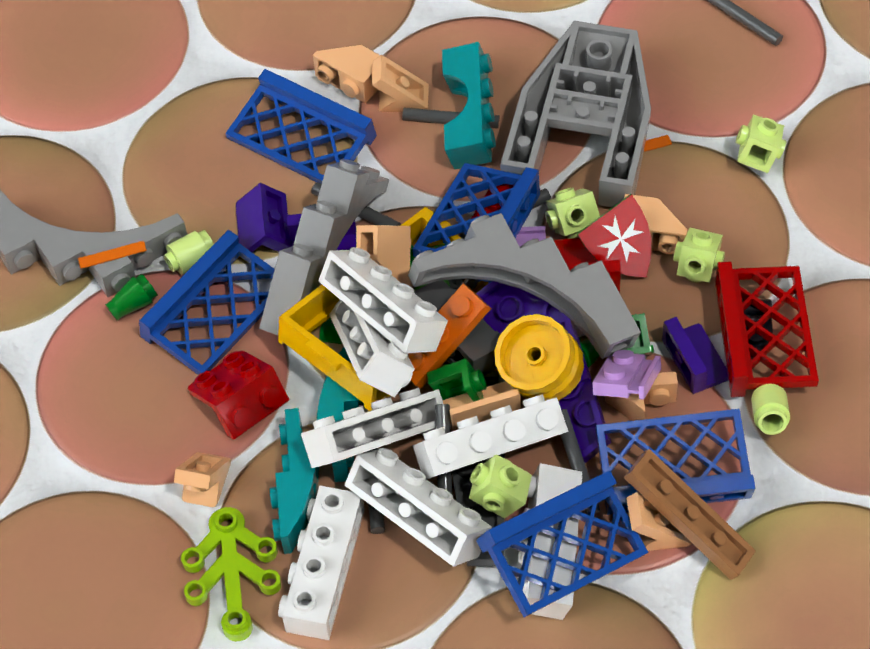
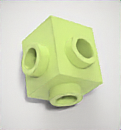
[735,114,786,173]
[545,188,600,239]
[673,227,725,283]
[469,454,532,519]

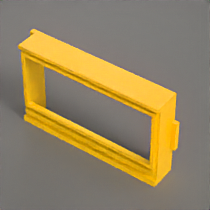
[278,207,489,411]

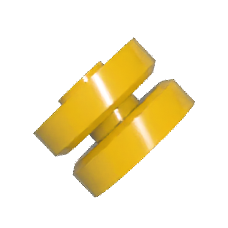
[494,314,584,401]

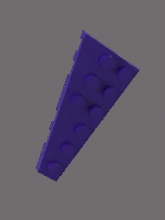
[476,281,612,463]

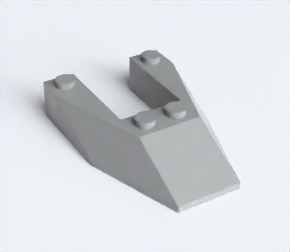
[500,21,651,207]

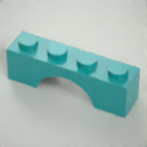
[442,42,496,170]

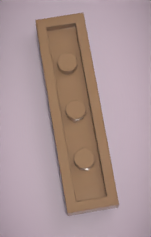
[623,449,756,580]

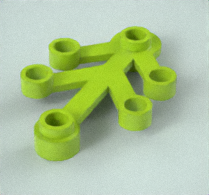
[181,507,281,642]

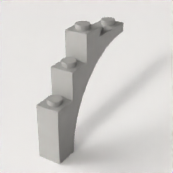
[259,159,389,335]
[0,190,187,297]
[408,213,641,359]

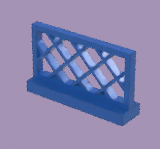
[225,69,377,184]
[413,163,540,283]
[139,229,275,375]
[595,409,756,515]
[476,470,649,618]

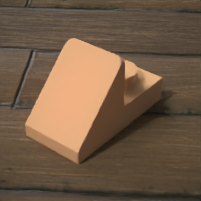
[372,55,429,112]
[604,372,678,421]
[174,452,231,507]
[626,492,692,551]

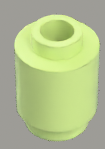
[164,230,214,275]
[751,384,790,435]

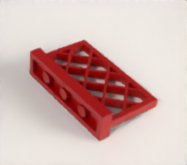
[715,262,819,397]

